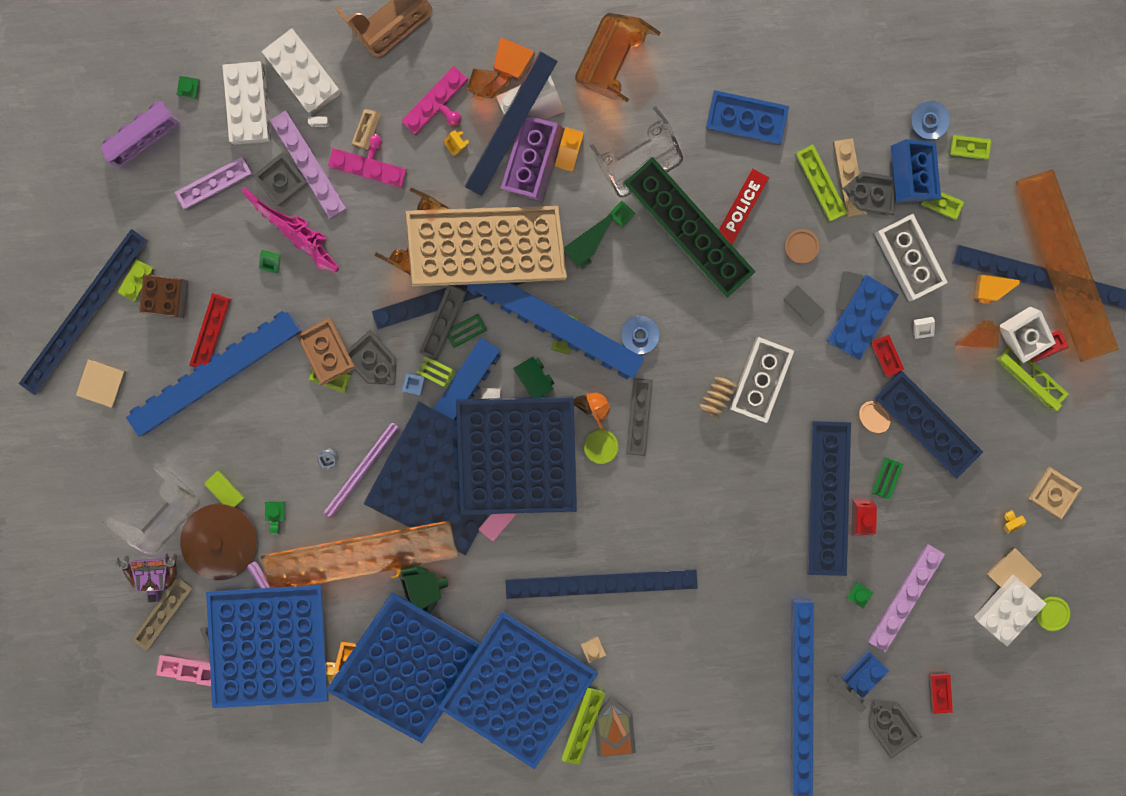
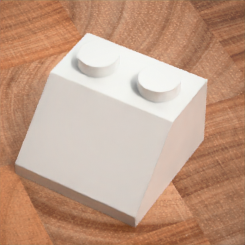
[998,307,1056,363]

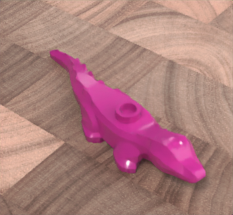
[242,187,339,273]

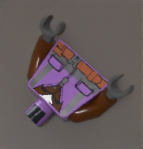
[116,553,178,602]

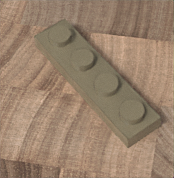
[131,578,193,651]

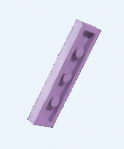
[175,157,253,210]

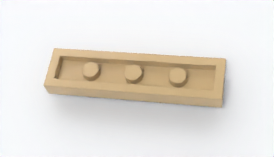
[833,138,866,218]

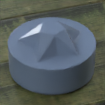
[318,449,338,469]

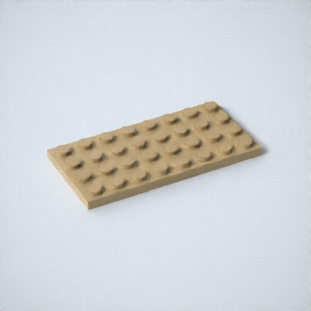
[405,206,567,287]

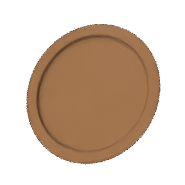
[785,229,819,263]

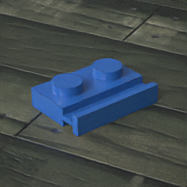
[842,651,889,698]

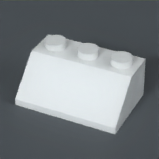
[496,76,565,120]

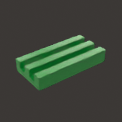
[448,314,487,348]
[871,457,904,500]

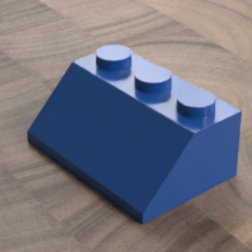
[891,139,941,203]

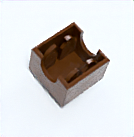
[139,274,188,318]

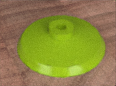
[584,429,618,464]
[1036,597,1071,631]

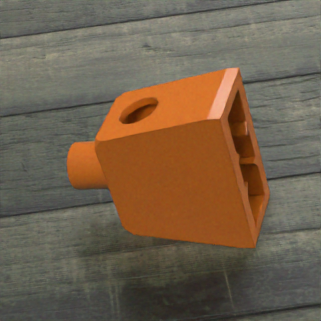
[494,38,535,88]

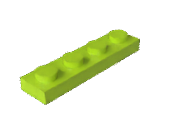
[795,145,848,222]
[561,688,606,765]

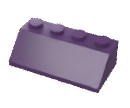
[100,101,180,168]
[501,116,565,202]

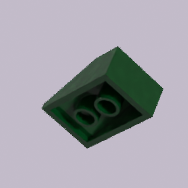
[564,214,613,270]

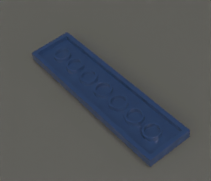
[807,421,851,576]

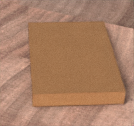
[296,317,356,386]

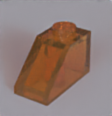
[466,68,512,100]
[955,320,1000,349]

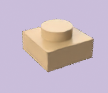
[581,637,606,663]

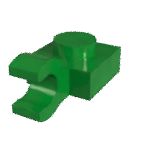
[265,502,285,535]

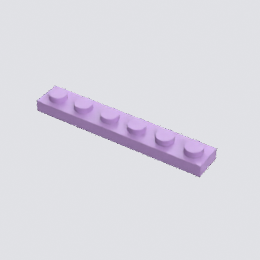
[270,111,347,219]
[868,544,945,652]

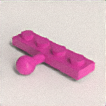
[401,66,468,135]
[328,134,407,188]

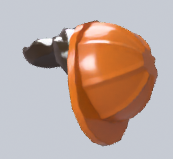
[574,393,610,429]

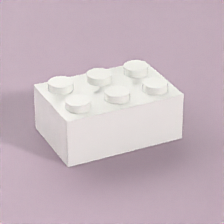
[974,574,1046,647]

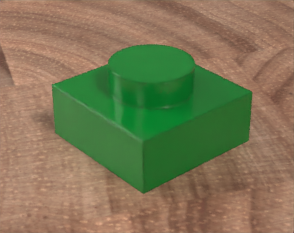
[176,76,200,99]
[608,200,636,228]
[259,250,281,273]
[846,582,873,609]

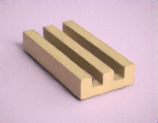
[351,109,381,150]

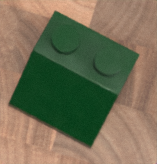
[513,357,555,397]

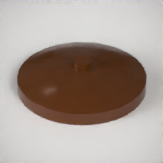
[180,503,258,580]

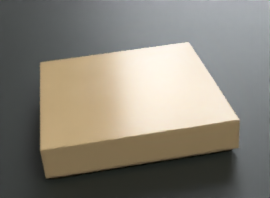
[76,359,126,408]
[1028,467,1082,520]
[987,548,1042,588]

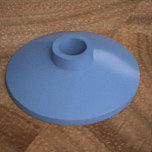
[911,101,950,139]
[621,316,660,354]

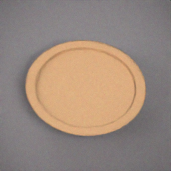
[860,401,891,433]

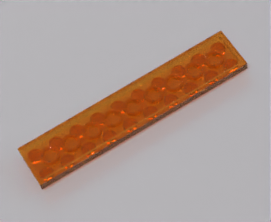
[1015,169,1119,362]
[261,521,458,588]

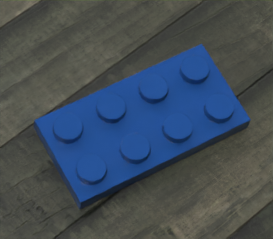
[706,90,789,145]
[826,275,899,360]

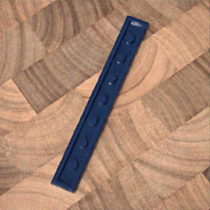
[465,51,558,196]

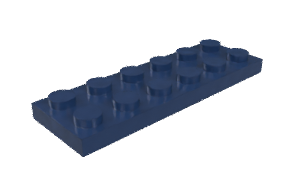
[874,371,983,479]

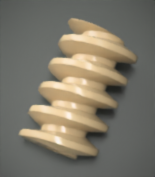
[700,377,738,420]

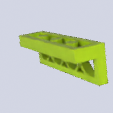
[996,346,1069,411]

